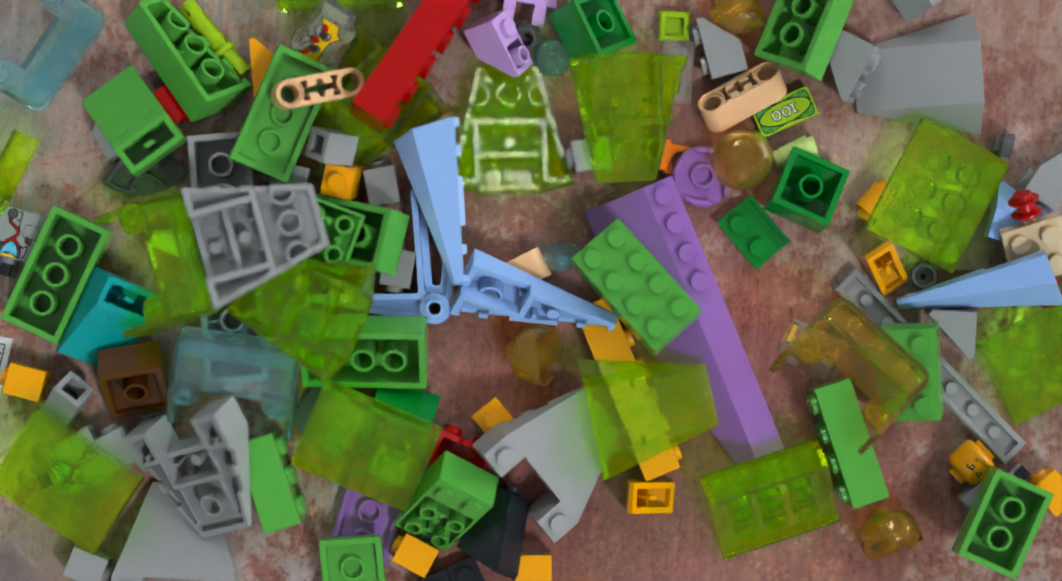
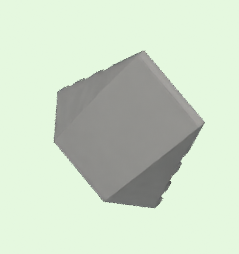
[855,13,985,135]
[181,184,329,310]

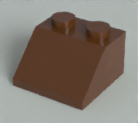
[98,341,172,419]

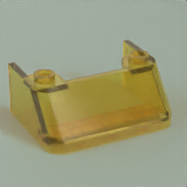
[769,298,929,455]

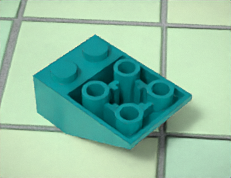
[56,266,161,367]

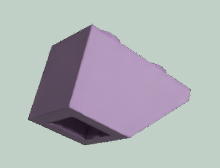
[463,9,533,78]

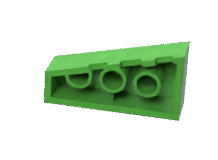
[124,0,253,122]

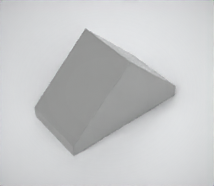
[928,307,977,359]

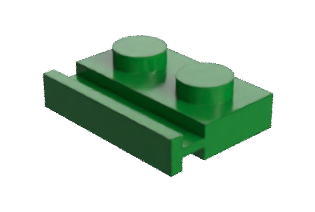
[716,194,790,270]

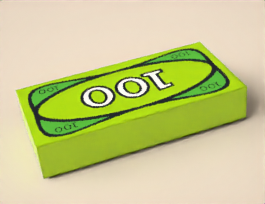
[752,85,819,139]

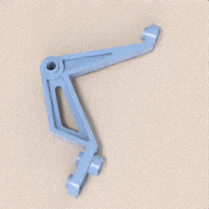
[283,142,466,326]

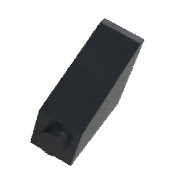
[456,482,530,580]

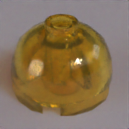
[709,0,766,34]
[710,128,774,191]
[505,324,560,387]
[859,505,924,560]

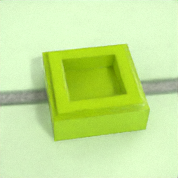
[658,11,690,44]

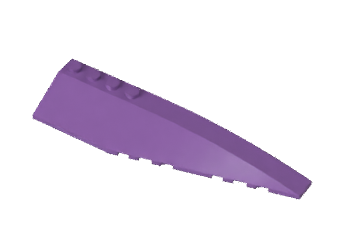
[585,176,811,528]

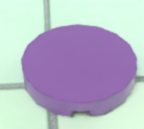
[672,146,733,207]

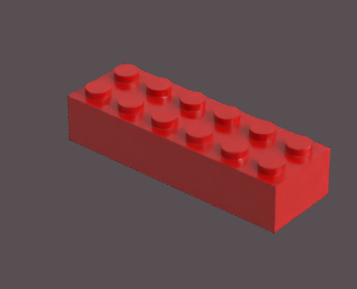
[350,0,480,134]

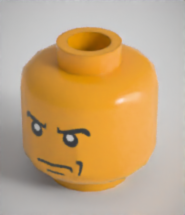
[949,439,995,485]

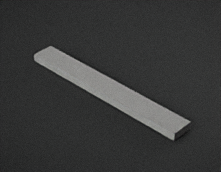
[833,268,1027,465]

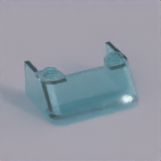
[0,0,106,112]
[167,327,302,441]

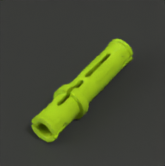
[178,0,251,79]

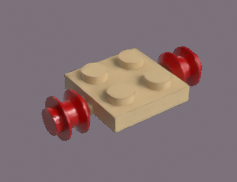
[998,189,1062,308]

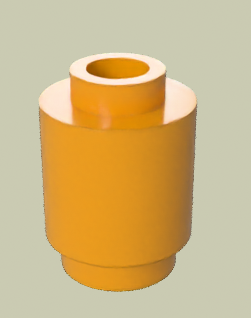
[855,178,900,224]

